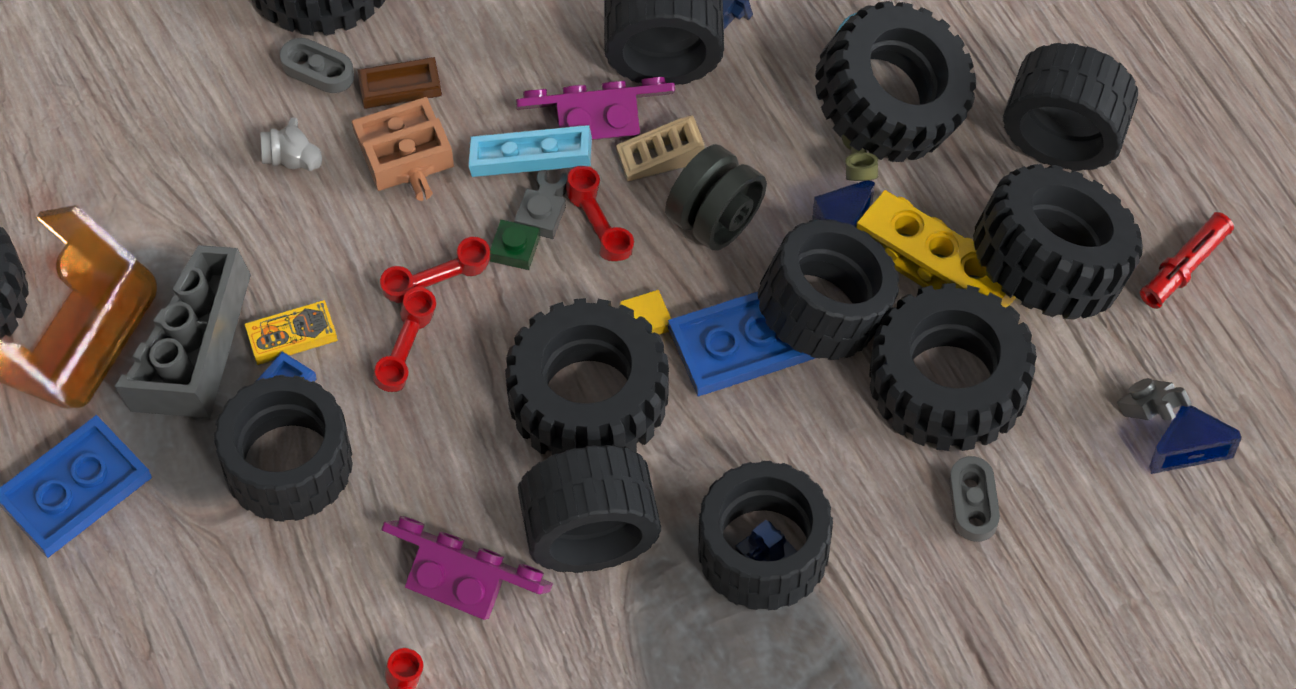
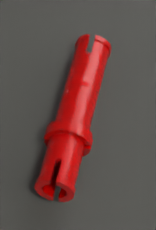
[1139,212,1234,309]

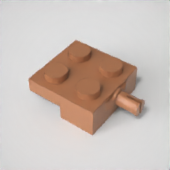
[352,97,454,201]

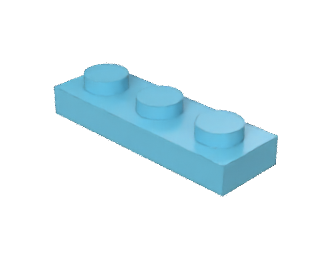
[469,125,592,177]

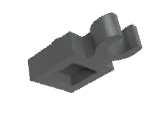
[514,170,568,239]
[1117,378,1192,420]

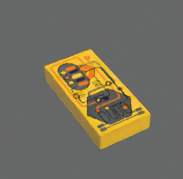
[245,300,338,365]

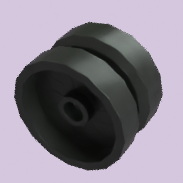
[665,144,767,251]

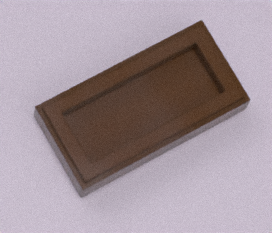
[358,57,442,109]

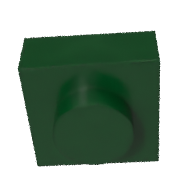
[490,220,540,270]

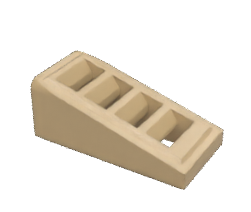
[616,115,704,182]

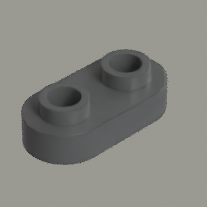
[280,38,354,93]
[949,456,1000,542]

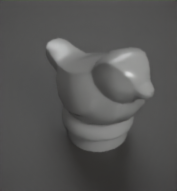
[260,117,322,171]

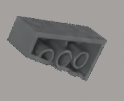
[115,245,251,418]

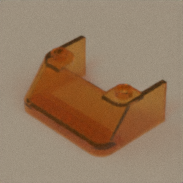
[0,205,157,409]

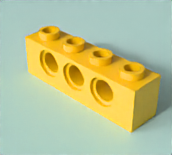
[856,190,1016,308]

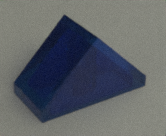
[812,181,875,228]
[1149,405,1242,474]

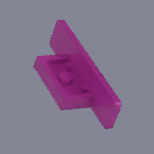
[516,77,675,140]
[381,516,553,620]

